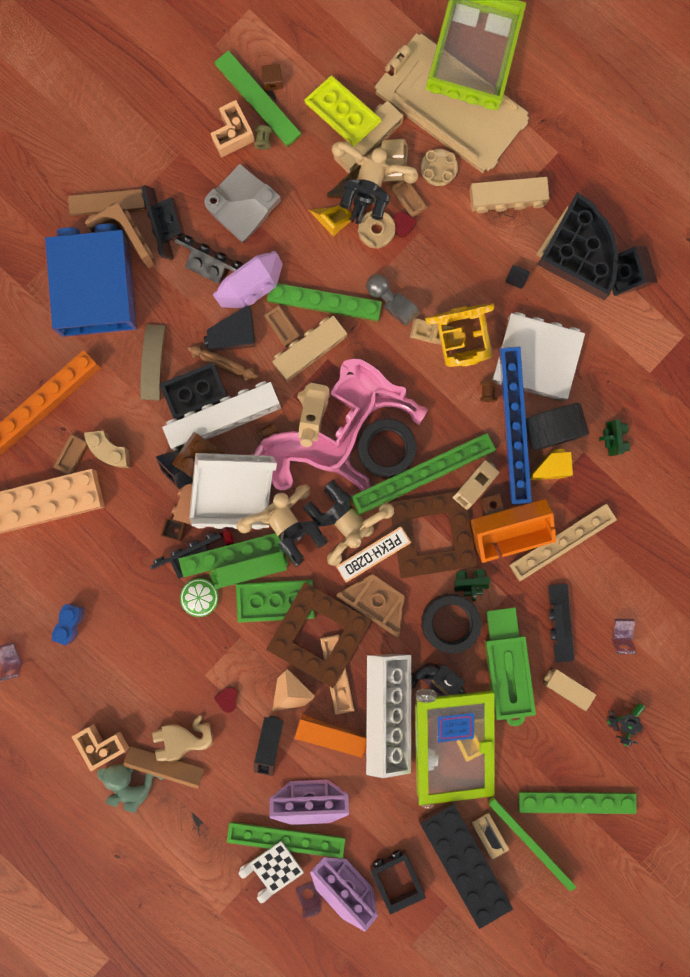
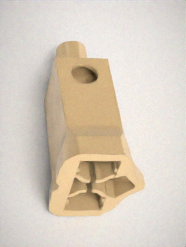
[297,383,330,447]

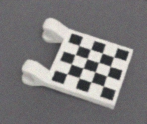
[239,841,304,903]

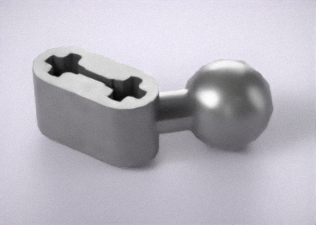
[366,273,420,326]

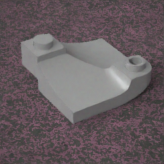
[204,164,281,244]

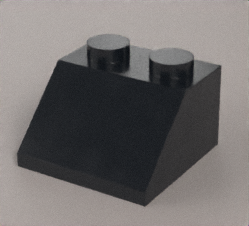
[612,246,658,296]

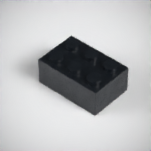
[159,362,228,421]

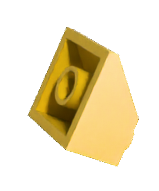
[530,449,573,480]

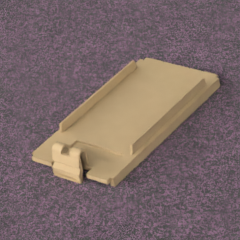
[375,33,529,173]

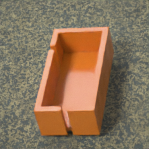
[471,499,556,563]

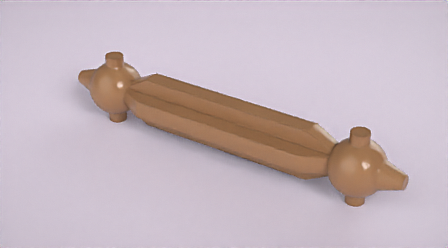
[188,345,258,381]

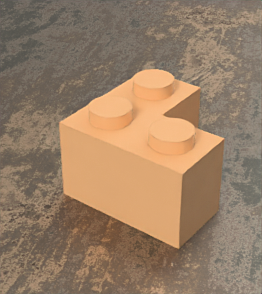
[210,100,255,158]
[72,724,129,771]

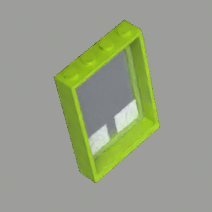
[425,0,526,111]

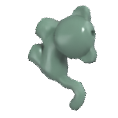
[97,763,164,813]

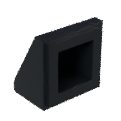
[505,265,530,289]

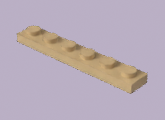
[509,504,617,582]

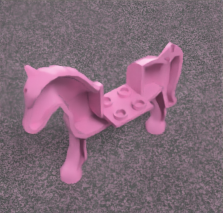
[250,359,428,492]

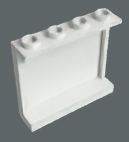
[491,312,585,402]
[189,453,277,529]

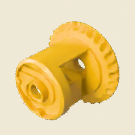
[425,303,494,367]

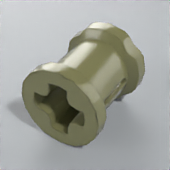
[254,125,272,150]

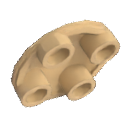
[421,149,458,186]

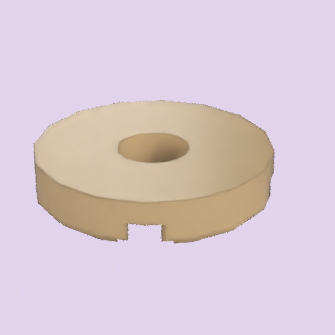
[358,211,395,249]

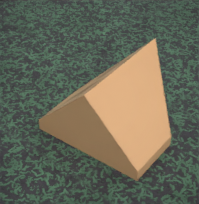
[272,669,315,711]

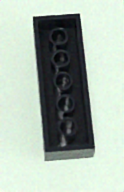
[419,801,513,929]

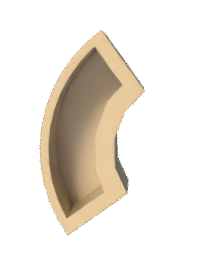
[84,430,131,468]

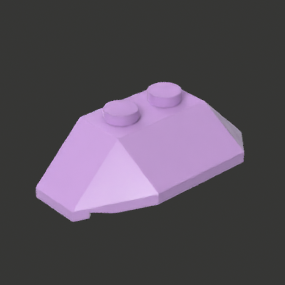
[213,251,283,308]
[270,780,349,825]
[310,857,378,932]

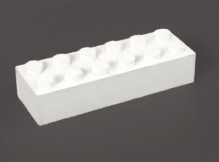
[162,381,282,451]
[366,654,411,778]

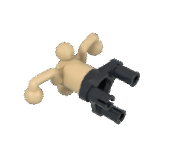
[332,142,418,224]
[302,479,394,566]
[237,484,329,567]

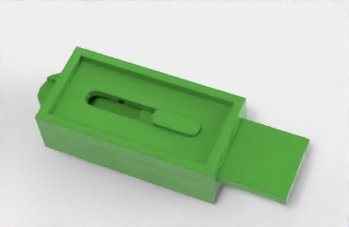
[484,607,536,726]

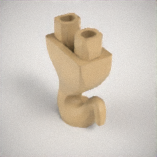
[152,715,214,762]

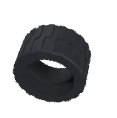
[526,403,589,451]
[358,418,417,478]
[421,594,482,654]

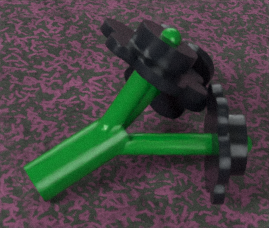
[607,703,645,746]

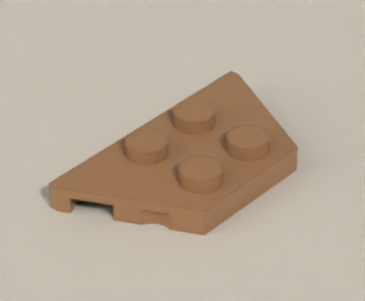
[336,574,404,638]

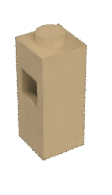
[452,460,500,510]
[543,668,596,711]

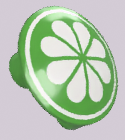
[180,578,219,617]

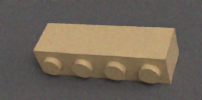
[334,100,403,174]
[470,177,549,213]
[272,316,347,382]

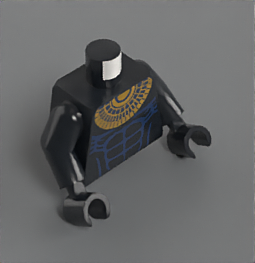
[411,662,466,715]

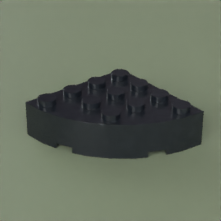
[537,192,618,300]

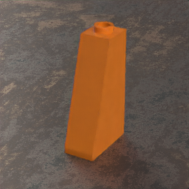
[294,714,367,758]

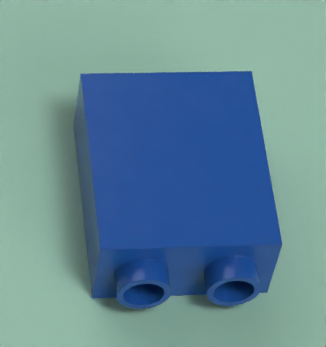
[45,224,137,337]

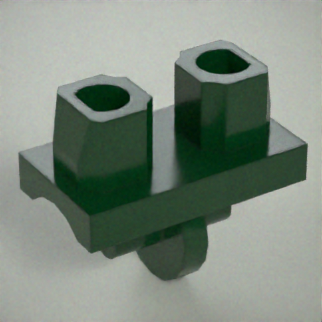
[599,420,630,456]
[454,569,490,601]

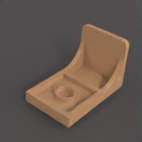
[85,203,155,269]

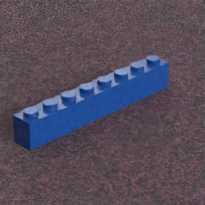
[499,347,532,504]

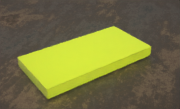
[304,75,382,147]

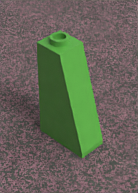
[209,551,288,589]

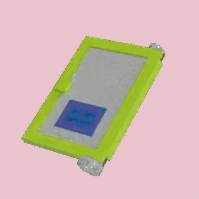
[415,689,494,809]

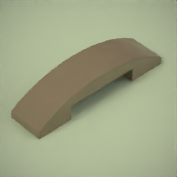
[140,324,166,401]

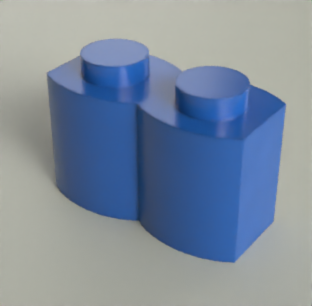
[52,603,84,645]

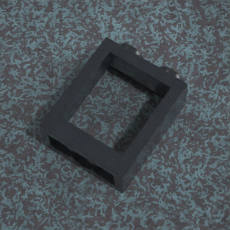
[370,849,426,915]

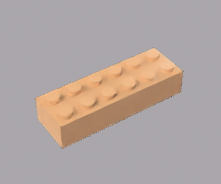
[0,469,105,534]

